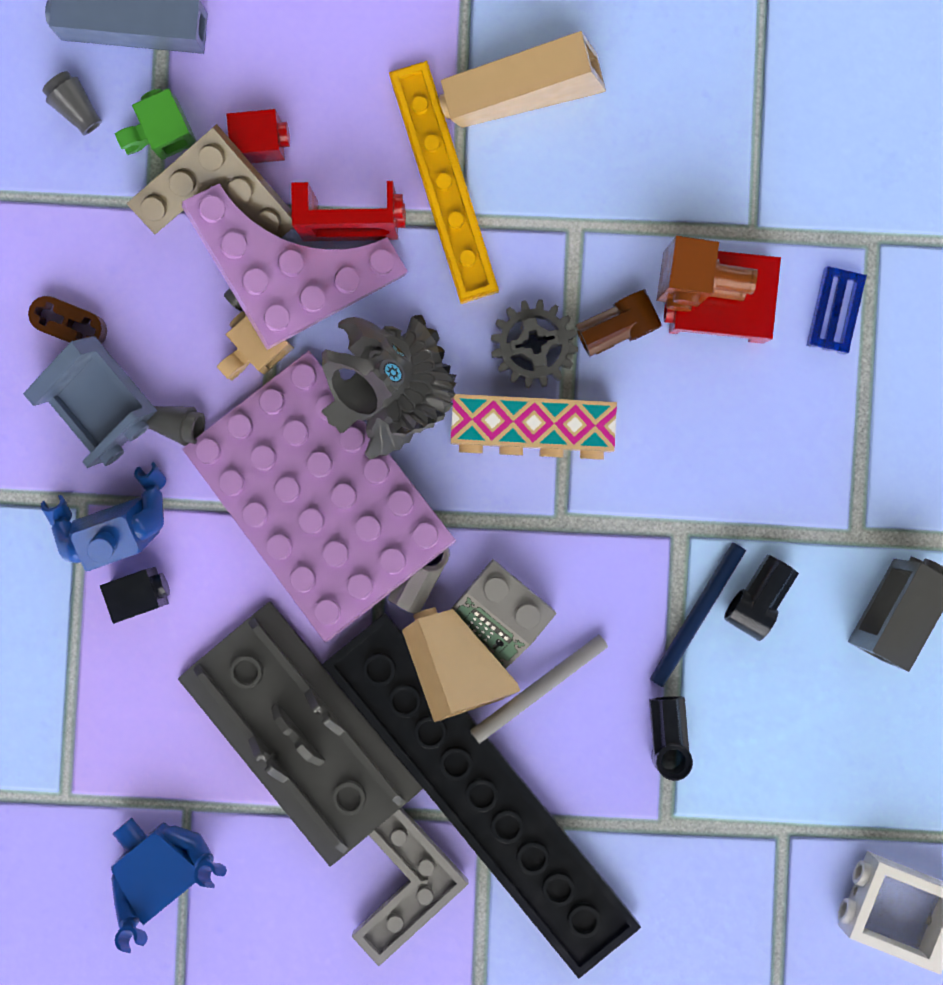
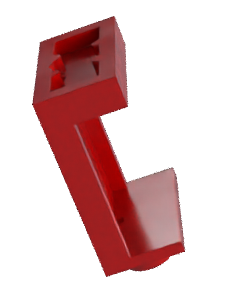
[291,181,406,242]

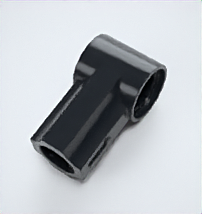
[724,554,799,641]
[649,696,693,781]

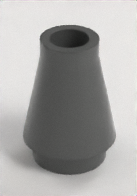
[42,71,102,136]
[146,405,205,446]

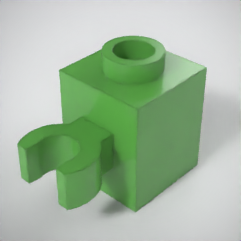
[115,88,197,160]

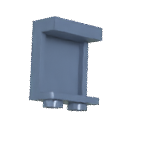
[23,336,157,468]

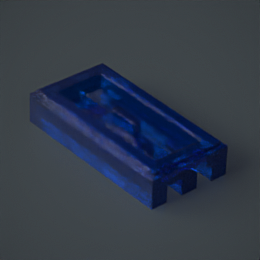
[806,266,867,355]

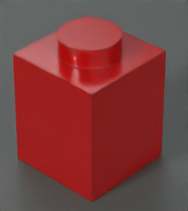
[226,109,290,164]

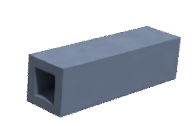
[45,0,208,54]

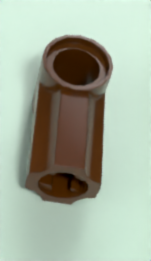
[575,289,662,357]

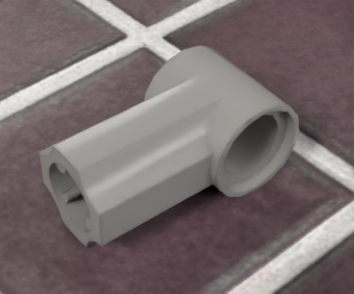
[387,548,450,614]

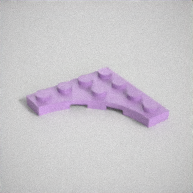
[182,184,408,350]

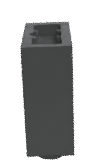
[848,556,943,672]

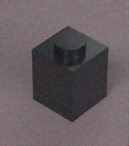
[99,567,170,624]

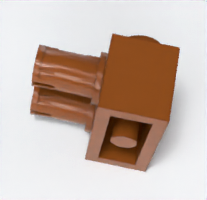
[656,236,758,311]

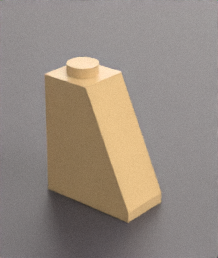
[402,607,520,722]

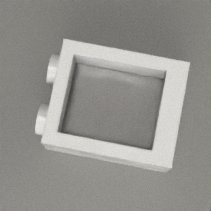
[838,851,943,975]

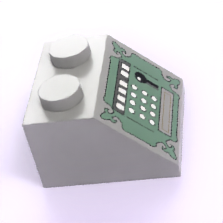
[451,558,557,669]

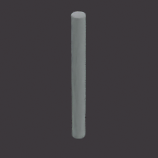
[470,634,608,744]

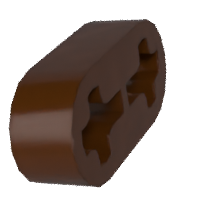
[28,296,107,344]

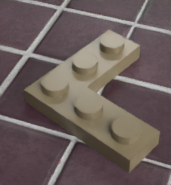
[126,124,294,238]

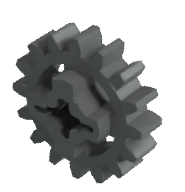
[490,299,578,389]

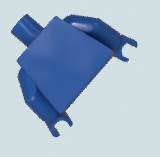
[41,462,166,571]
[111,818,227,954]

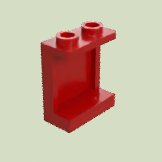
[663,251,781,344]

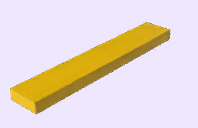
[389,61,499,304]

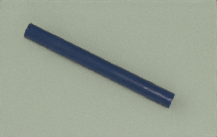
[650,542,747,687]

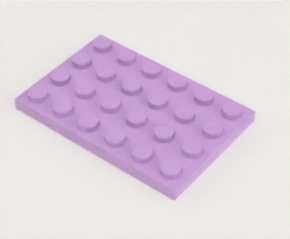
[182,350,456,642]

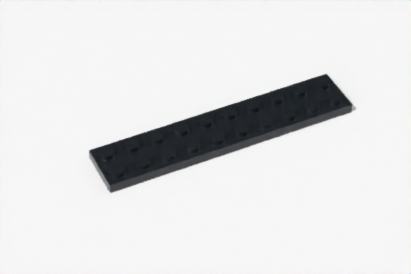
[322,612,641,979]

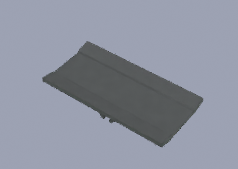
[178,601,423,867]

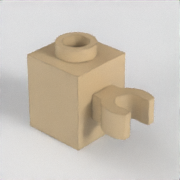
[216,311,294,381]

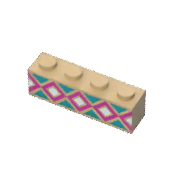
[451,394,617,460]

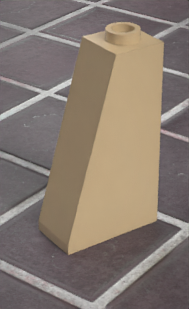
[439,31,606,128]

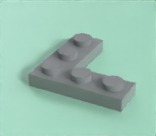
[351,808,469,966]

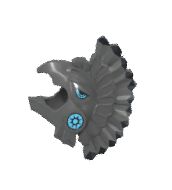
[322,315,457,460]

